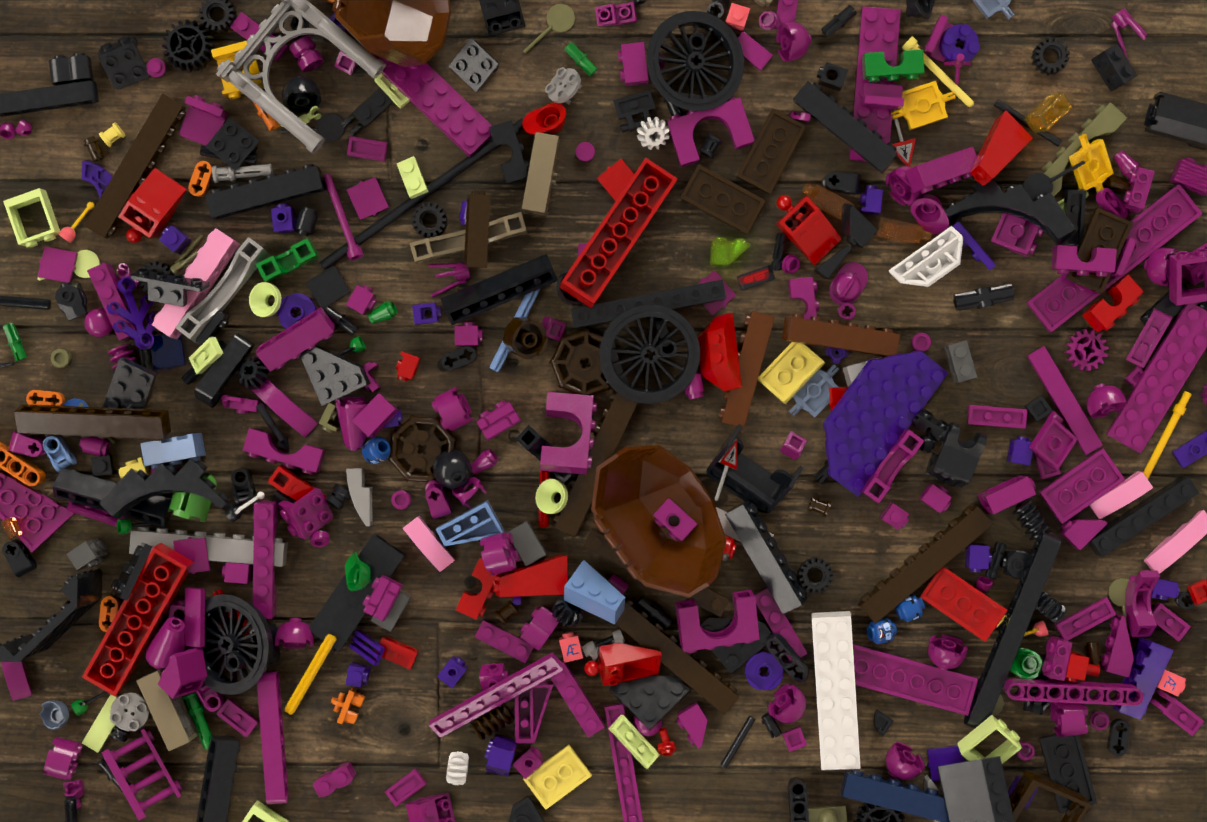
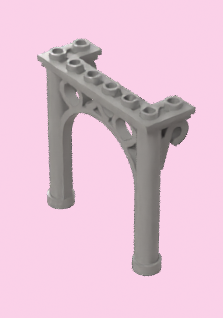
[216,0,386,154]

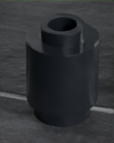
[294,207,318,237]

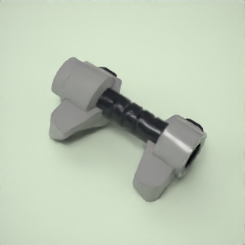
[582,629,625,661]

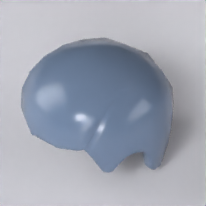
[39,700,69,730]

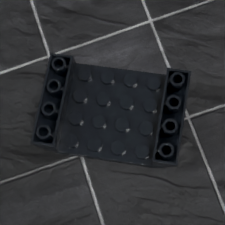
[0,569,103,662]

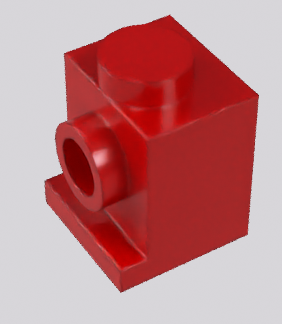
[396,351,422,382]

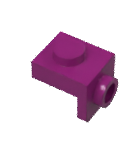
[363,362,381,392]

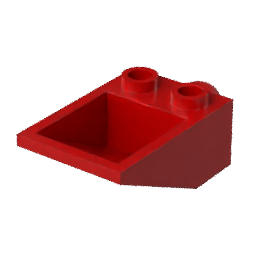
[118,168,187,243]
[775,195,842,266]
[584,643,662,686]

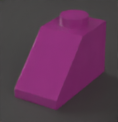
[1059,519,1108,550]

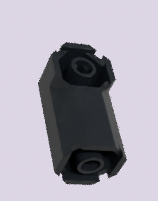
[1144,91,1207,150]

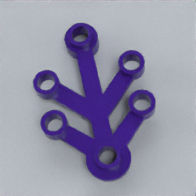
[106,276,157,350]

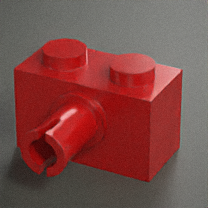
[1065,651,1100,683]

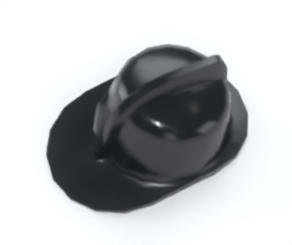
[906,0,935,19]

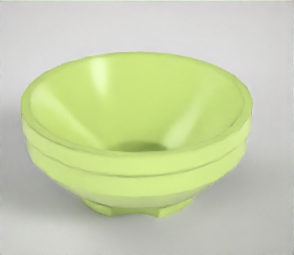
[249,282,281,317]
[535,479,568,514]

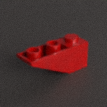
[268,465,327,501]

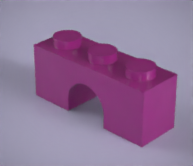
[1051,245,1117,277]
[788,277,819,320]

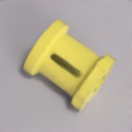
[99,122,126,147]

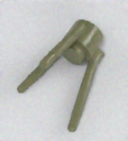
[170,235,203,275]

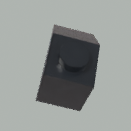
[842,203,878,248]

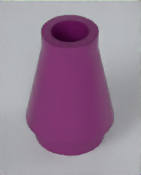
[1113,150,1140,179]
[471,449,499,475]

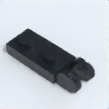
[342,87,394,137]

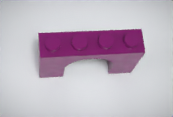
[666,96,755,168]
[540,392,597,475]
[675,590,760,653]

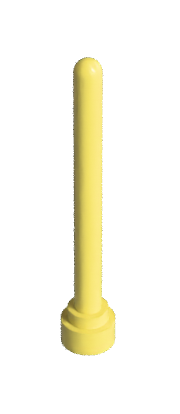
[902,36,974,107]

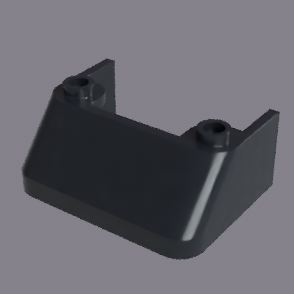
[706,424,803,514]

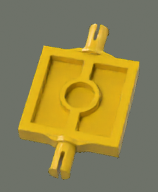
[891,81,956,130]
[1069,134,1114,192]

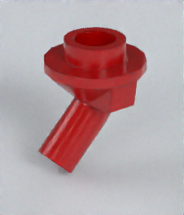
[657,728,676,756]

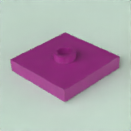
[1029,416,1078,470]

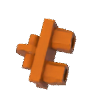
[331,687,365,724]

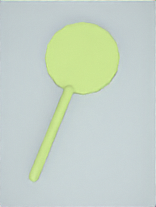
[37,250,100,281]

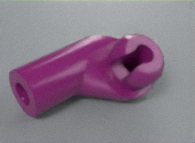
[117,263,140,289]

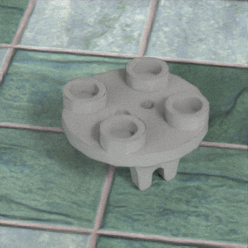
[545,67,582,105]
[110,692,150,731]

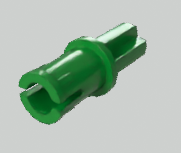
[565,42,598,77]
[3,323,28,362]

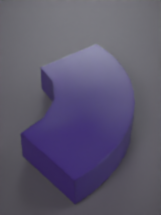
[81,161,112,199]

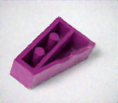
[515,681,554,743]

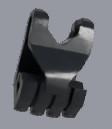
[926,422,987,488]

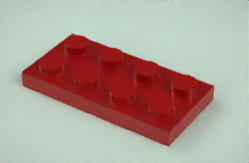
[920,567,1008,642]

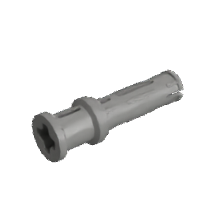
[212,164,273,183]

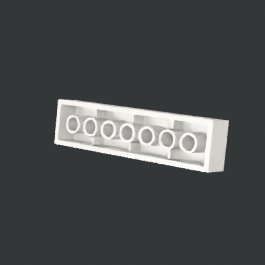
[812,611,860,770]

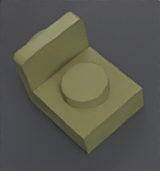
[319,402,340,433]

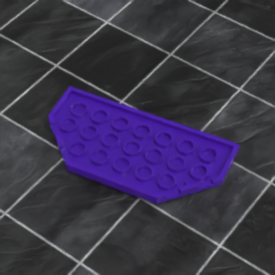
[823,350,948,497]

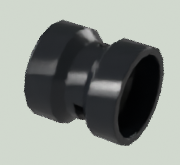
[325,484,350,510]

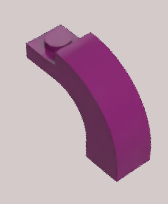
[1125,570,1160,637]

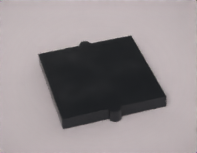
[306,265,351,309]

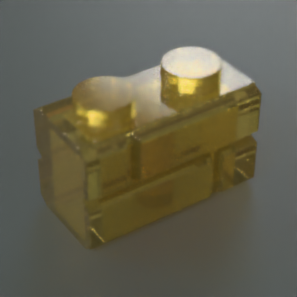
[1025,92,1072,133]

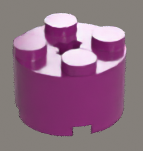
[432,387,474,431]
[480,532,519,576]
[1050,702,1088,737]
[44,737,83,780]

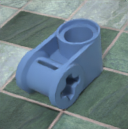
[43,435,77,473]

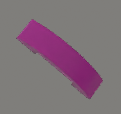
[251,379,318,438]

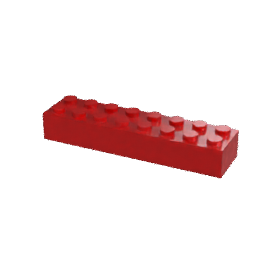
[559,158,678,309]
[82,543,194,696]

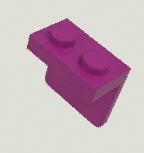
[179,95,228,146]
[278,488,333,540]

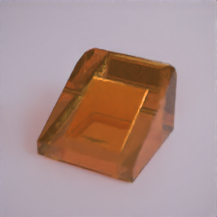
[2,517,22,540]

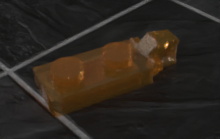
[802,184,855,221]
[876,217,932,244]

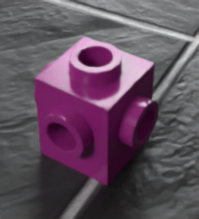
[479,663,509,691]

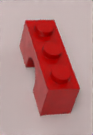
[1082,275,1144,332]
[456,556,502,620]

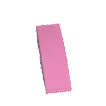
[1089,471,1153,519]
[403,515,455,572]

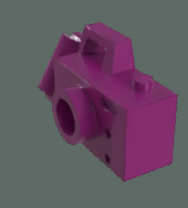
[221,395,261,414]

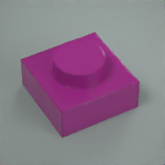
[782,726,807,752]

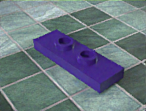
[952,221,995,270]
[1172,430,1207,468]

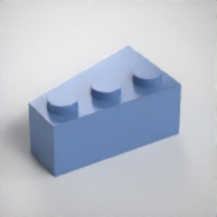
[140,433,206,469]
[435,500,505,546]

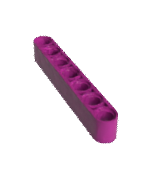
[257,671,289,805]
[1003,678,1144,706]

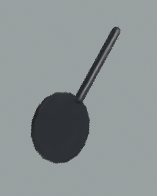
[280,113,345,142]
[1023,161,1085,201]

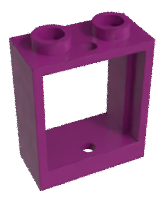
[1169,248,1207,305]
[977,475,1036,514]

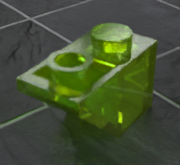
[709,237,750,266]

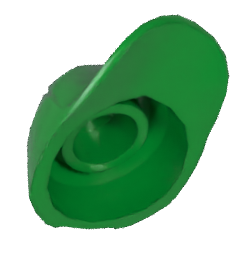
[345,551,371,591]
[1010,648,1043,679]

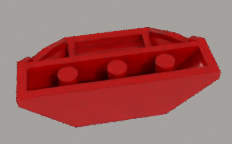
[697,313,742,392]

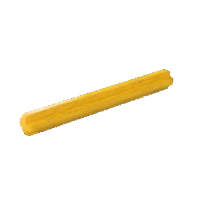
[284,634,336,715]

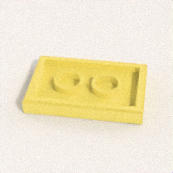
[758,342,825,404]
[523,744,592,810]

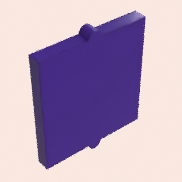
[927,745,965,781]

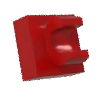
[1187,579,1207,605]

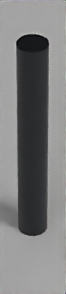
[720,715,756,769]

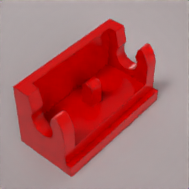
[376,635,419,670]

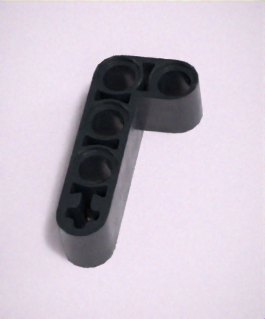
[194,333,254,408]

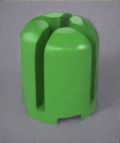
[168,475,217,522]

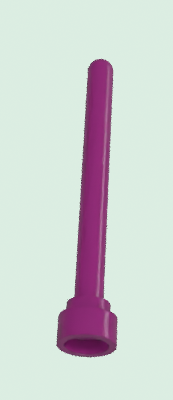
[324,173,364,261]

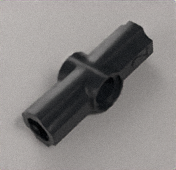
[953,284,1015,311]

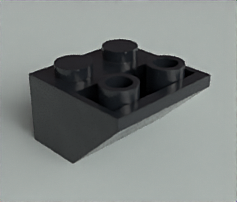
[479,0,526,36]

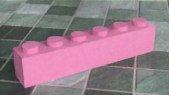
[152,228,240,340]

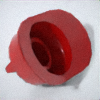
[522,103,566,135]

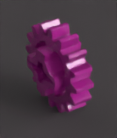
[1064,329,1109,371]

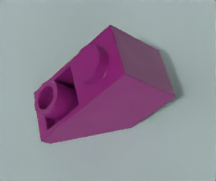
[676,701,708,749]

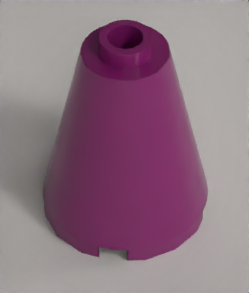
[335,397,373,451]
[146,618,185,670]

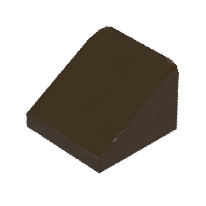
[1105,175,1130,193]

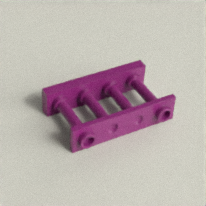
[101,728,182,820]

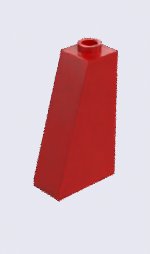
[970,110,1033,186]
[493,554,568,597]

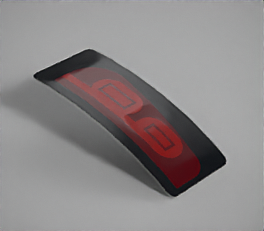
[737,265,775,290]

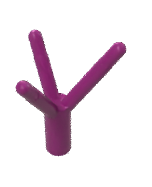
[943,54,971,86]

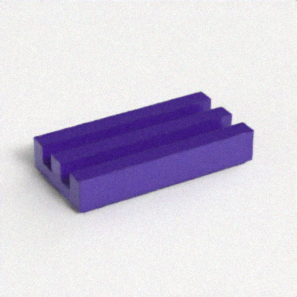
[349,630,385,665]

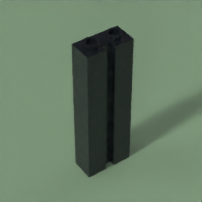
[309,533,407,651]

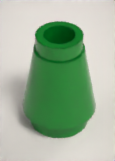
[368,300,398,324]

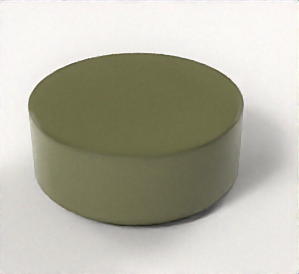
[50,349,72,368]

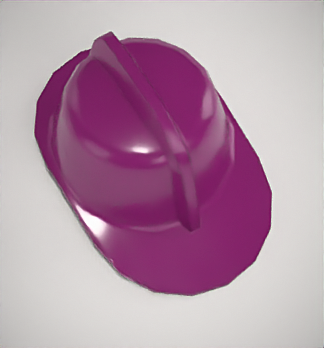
[910,193,949,234]
[829,262,868,305]

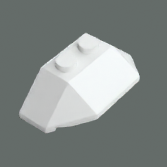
[889,226,963,287]

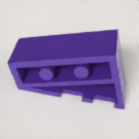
[485,734,517,777]

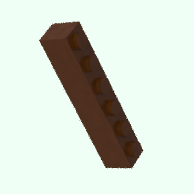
[718,311,775,428]
[782,314,900,357]

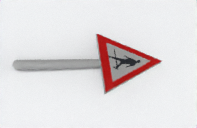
[892,109,916,167]
[715,439,737,501]

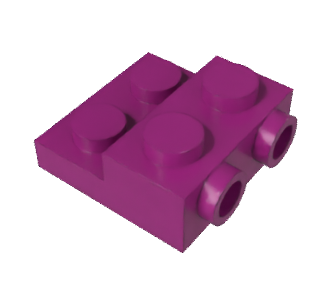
[1123,167,1155,215]
[991,214,1044,258]
[1042,635,1072,681]

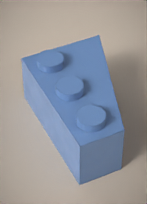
[564,560,625,624]

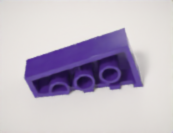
[1113,637,1174,720]

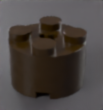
[503,317,548,359]

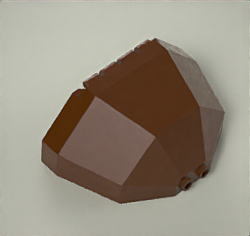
[332,0,451,67]
[591,445,727,598]

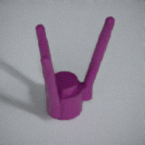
[1111,8,1147,59]
[428,262,470,298]

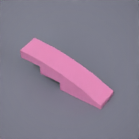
[1144,510,1207,574]

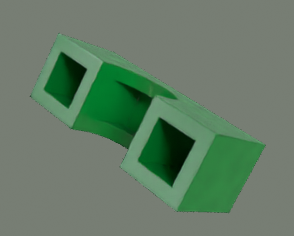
[862,50,924,83]
[256,238,320,283]

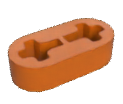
[188,161,213,197]
[26,390,65,406]
[99,595,121,632]

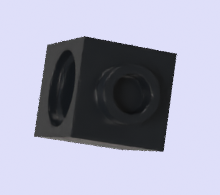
[817,62,848,91]

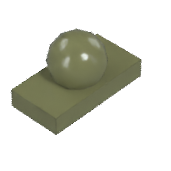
[808,804,847,822]

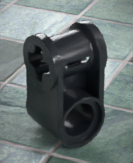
[822,172,861,195]
[231,467,257,505]
[2,539,37,578]

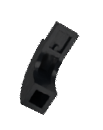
[516,425,577,486]

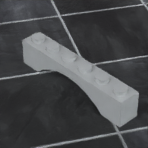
[175,237,269,343]

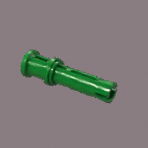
[181,692,211,750]

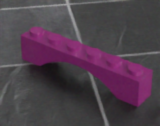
[253,500,278,619]

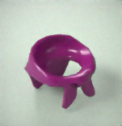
[452,477,487,509]

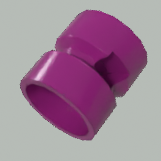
[289,36,324,72]

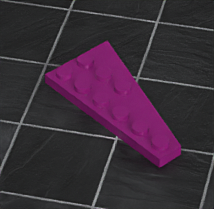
[0,471,76,552]

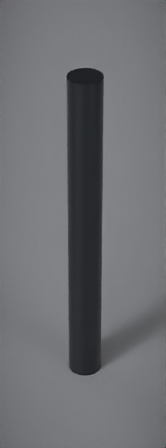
[993,99,1062,147]

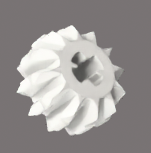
[637,116,669,150]
[446,751,469,785]

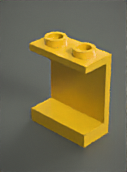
[211,41,264,100]

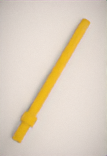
[1143,391,1192,479]

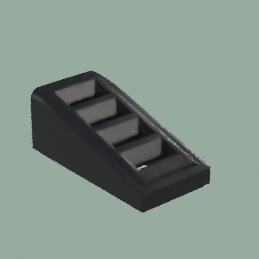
[814,245,851,280]

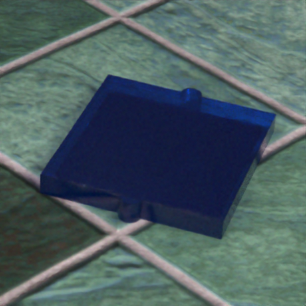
[150,333,186,370]

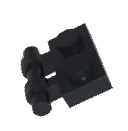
[613,90,658,133]

